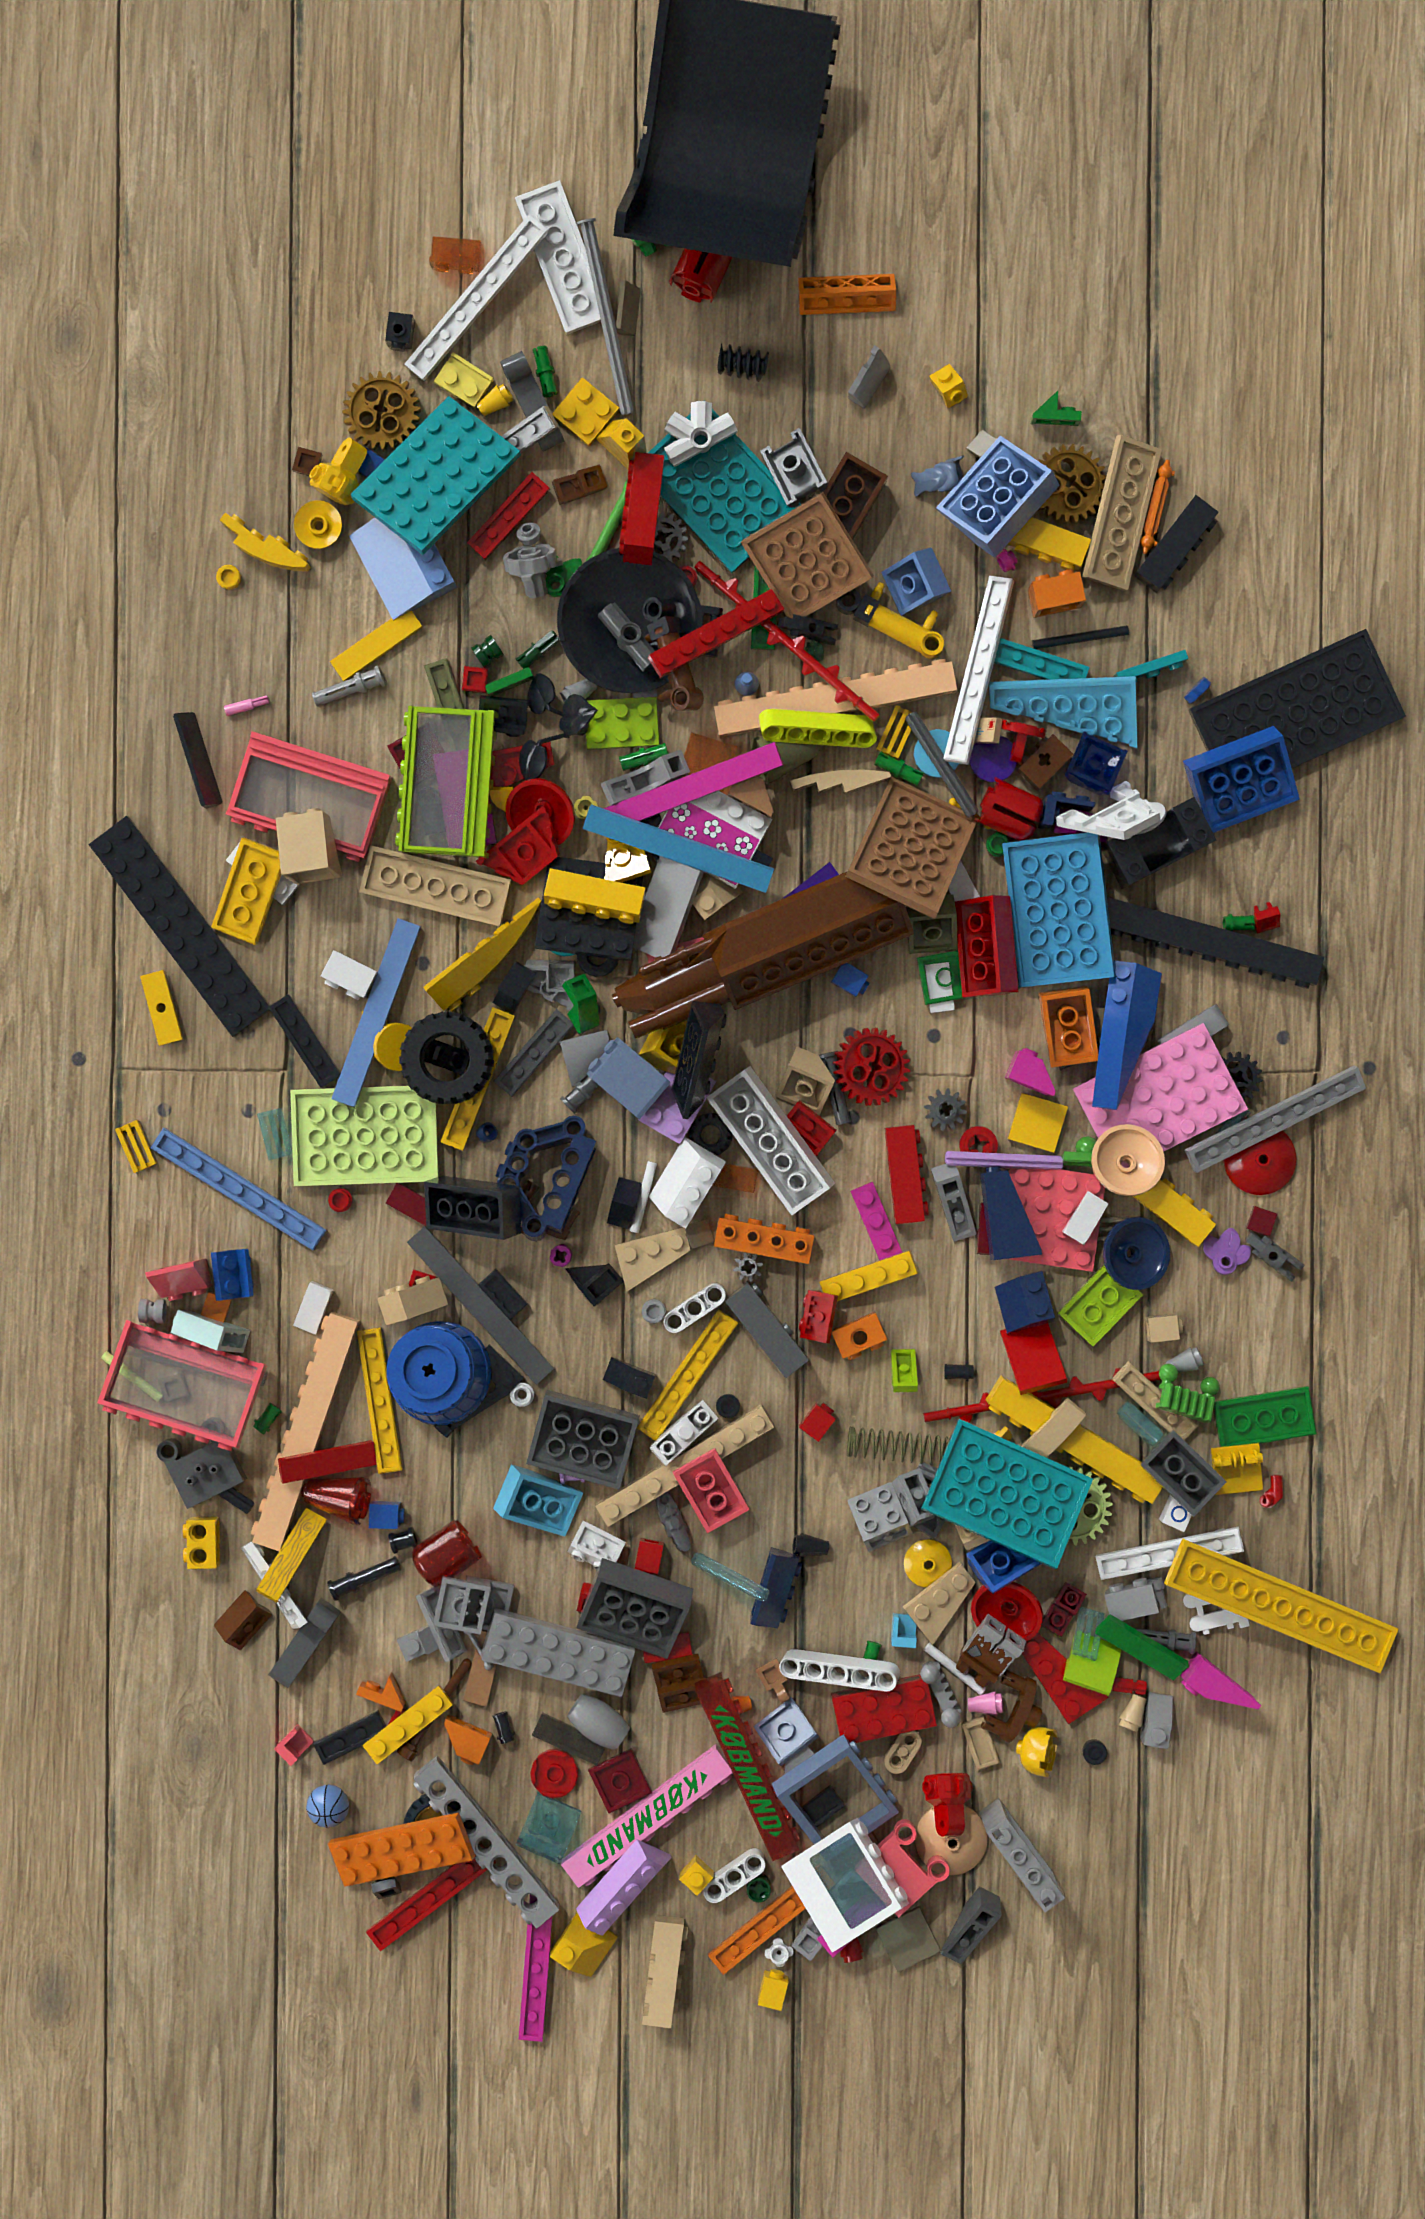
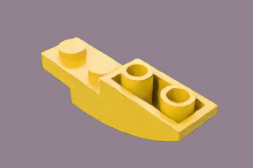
[220,513,311,572]

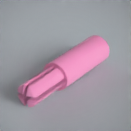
[224,696,269,716]

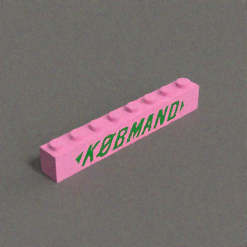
[561,1744,733,1888]

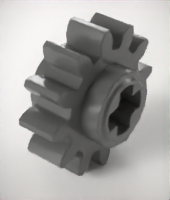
[924,1088,967,1131]

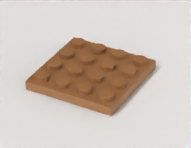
[741,492,874,618]

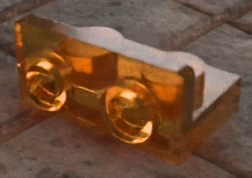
[429,236,481,274]

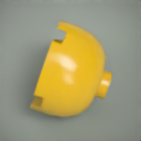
[1016,1727,1058,1777]

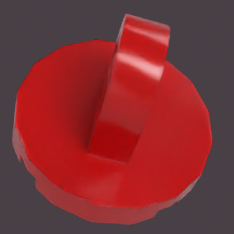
[1001,719,1047,763]

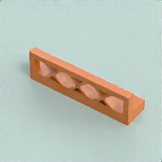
[798,274,896,315]

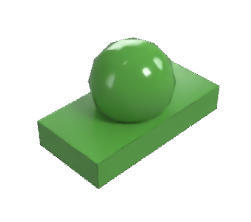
[1062,1136,1096,1167]

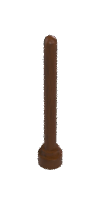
[397,1658,472,1762]

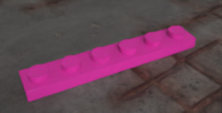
[518,1894,554,2042]

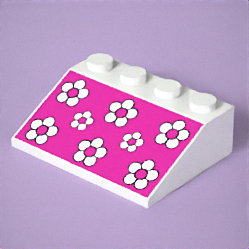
[658,774,772,889]

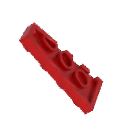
[489,741,555,794]

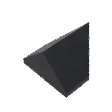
[565,1263,624,1307]

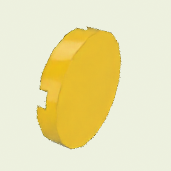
[373,1022,412,1071]

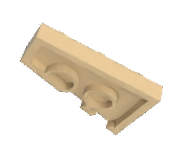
[615,1227,691,1291]
[903,1562,976,1646]

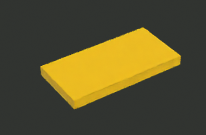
[211,837,281,945]

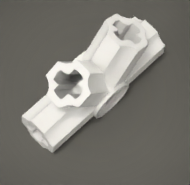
[664,401,738,467]

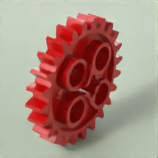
[833,1027,910,1106]

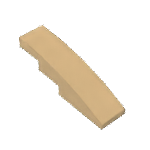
[790,769,891,795]

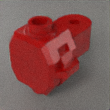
[922,1773,972,1837]

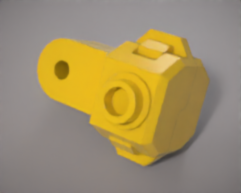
[309,438,367,505]

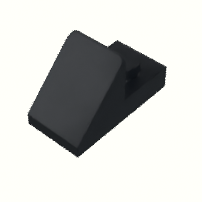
[492,961,536,1015]

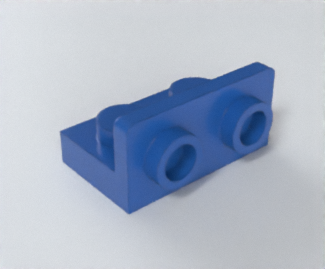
[211,1249,254,1301]

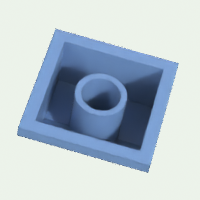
[881,547,951,616]

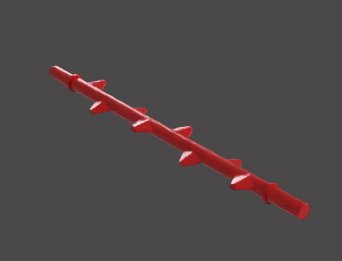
[694,561,880,722]
[923,1368,1161,1423]

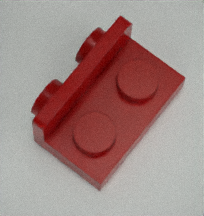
[799,1290,838,1343]

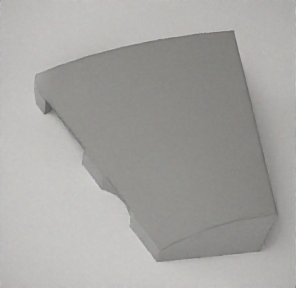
[848,345,890,408]
[525,960,575,1011]
[560,1030,610,1086]

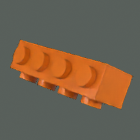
[714,1214,814,1264]

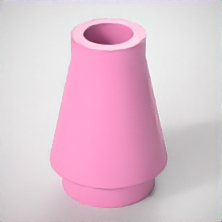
[968,1691,1004,1716]

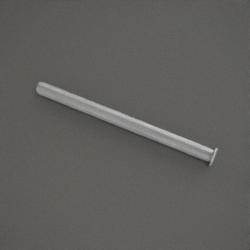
[577,218,634,415]

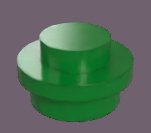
[986,833,1010,857]

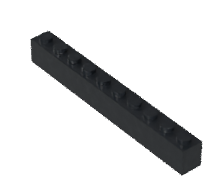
[1107,897,1324,989]

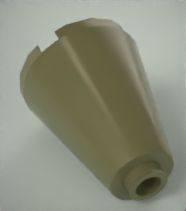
[750,736,820,784]

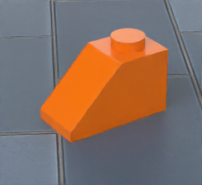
[444,1714,492,1765]

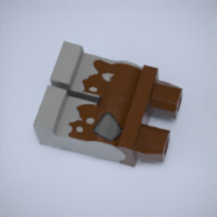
[956,1614,1026,1688]

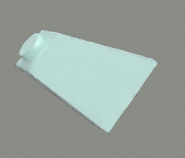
[171,1310,250,1353]

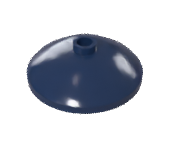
[1103,1217,1170,1290]

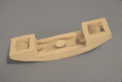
[1018,1398,1086,1458]

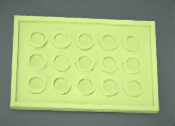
[290,1086,439,1186]

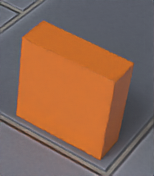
[201,1292,232,1323]

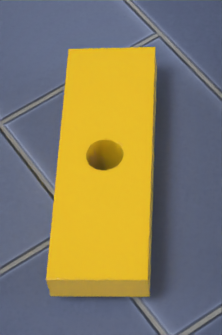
[140,970,184,1046]

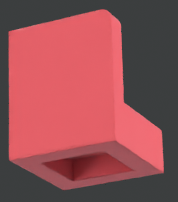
[274,1724,314,1766]

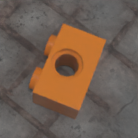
[831,1312,887,1360]

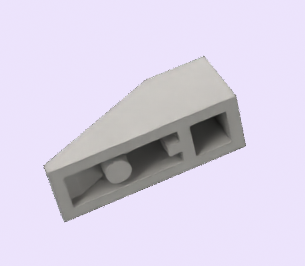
[931,1164,976,1242]

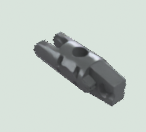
[1246,1232,1305,1282]
[655,1491,691,1552]

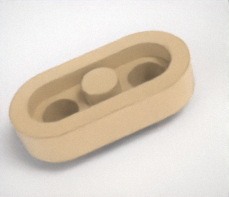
[884,1730,922,1774]

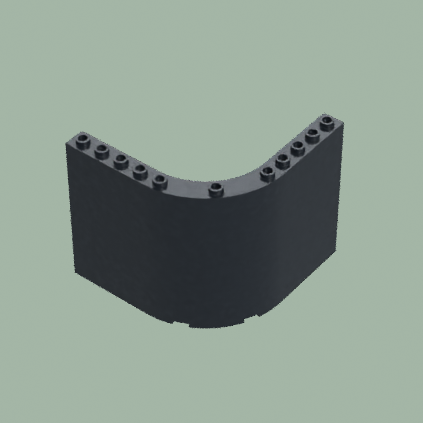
[613,0,841,267]

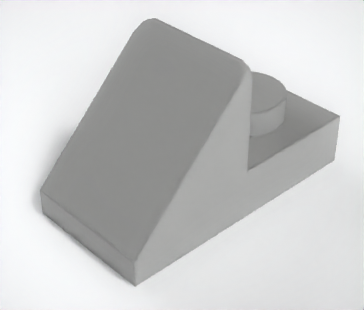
[397,1625,439,1662]

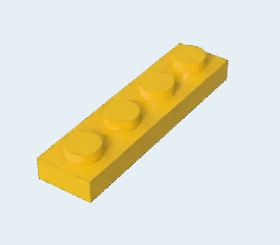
[819,1250,919,1301]
[362,1685,454,1764]

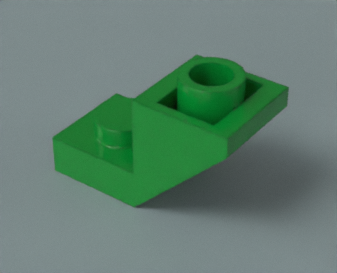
[562,973,600,1034]

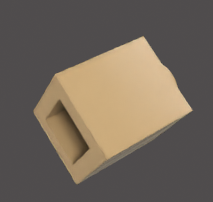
[1145,1314,1183,1343]

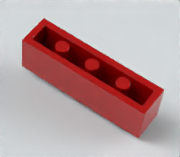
[884,1125,929,1224]

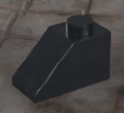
[603,1357,656,1399]

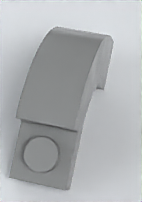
[601,750,690,806]

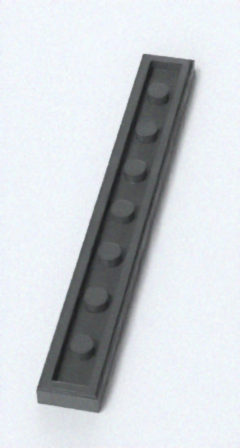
[407,1226,554,1385]

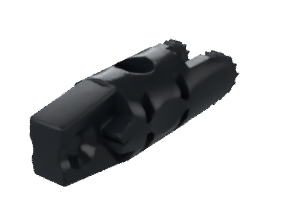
[778,614,838,645]

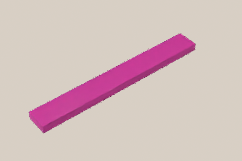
[603,742,784,821]

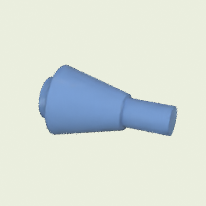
[735,672,759,696]

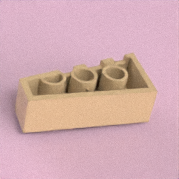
[642,1915,688,2028]

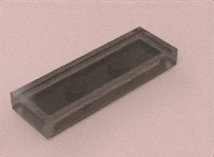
[532,1712,606,1766]

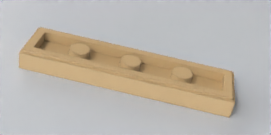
[1112,1361,1198,1441]

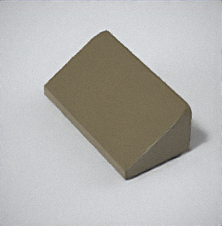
[616,280,640,336]

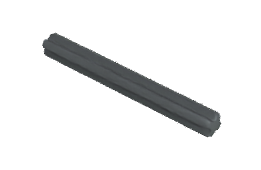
[905,711,978,818]

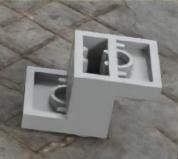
[433,1575,514,1635]

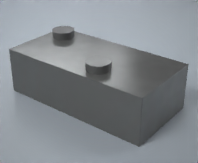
[725,1281,809,1378]

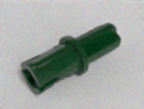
[515,631,560,669]

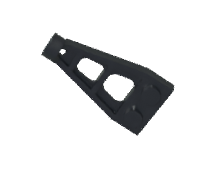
[434,1344,524,1438]

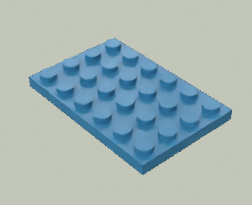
[1002,832,1116,988]

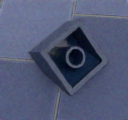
[994,1271,1055,1334]

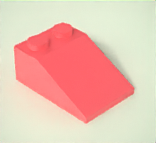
[145,1258,212,1301]
[673,1448,750,1534]

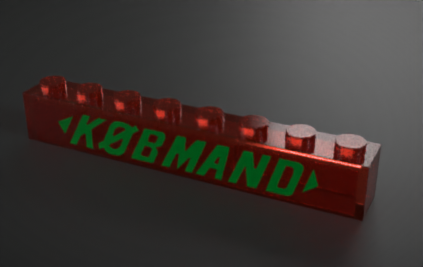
[695,1672,801,1862]

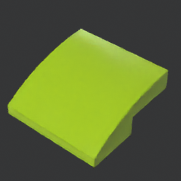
[1063,1631,1121,1696]

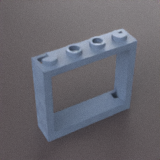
[772,1734,899,1862]

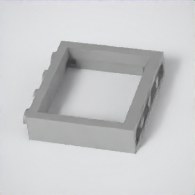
[979,1798,1065,1912]

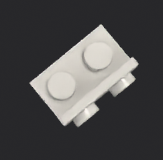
[567,1521,626,1570]

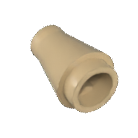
[1119,1694,1147,1732]

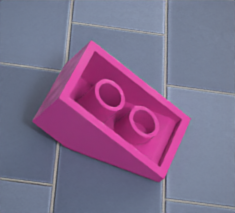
[1180,1651,1261,1709]

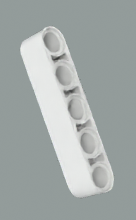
[779,1649,900,1691]

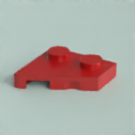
[787,1100,837,1157]

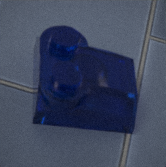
[1065,731,1128,795]

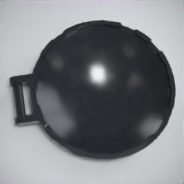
[557,548,723,694]

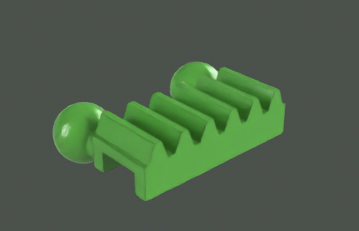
[1156,1364,1220,1423]

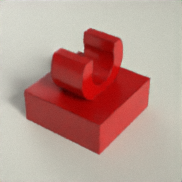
[1254,902,1281,934]

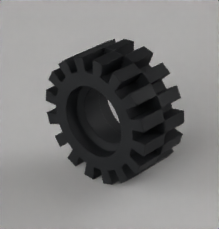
[689,1113,732,1156]

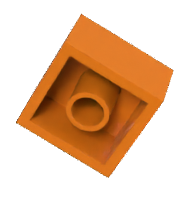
[1028,569,1086,618]

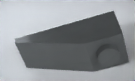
[941,1886,1002,1964]

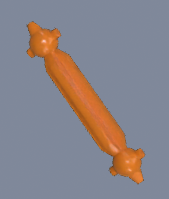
[1139,460,1175,554]

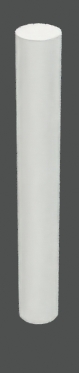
[630,1161,657,1233]
[924,1642,986,1695]

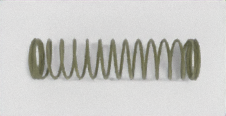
[847,1426,950,1465]

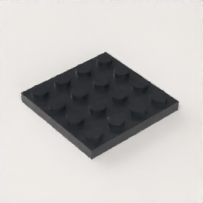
[535,857,644,962]

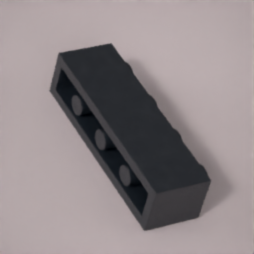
[1134,495,1219,593]

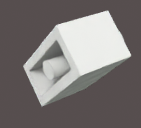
[321,950,378,1000]

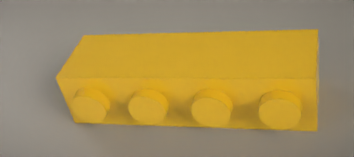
[1007,517,1091,572]
[544,868,645,924]
[1132,1178,1216,1247]

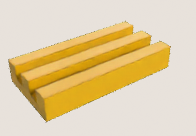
[876,705,912,759]
[115,1120,157,1173]

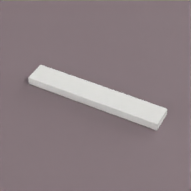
[1095,1527,1244,1580]

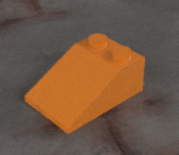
[1038,986,1098,1068]

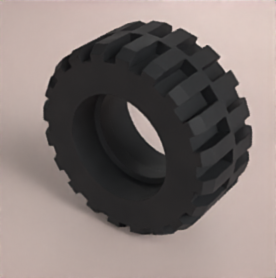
[399,1012,494,1104]

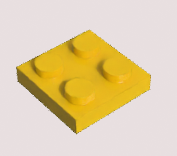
[552,377,620,447]

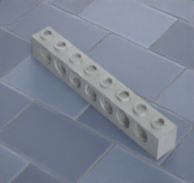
[413,1755,559,1929]

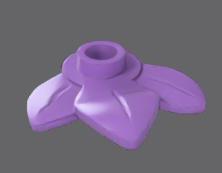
[1203,1228,1251,1275]

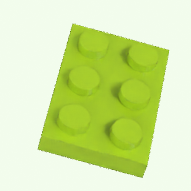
[586,697,659,750]
[1057,1264,1143,1347]

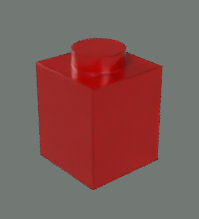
[799,1402,836,1442]
[634,1538,664,1575]

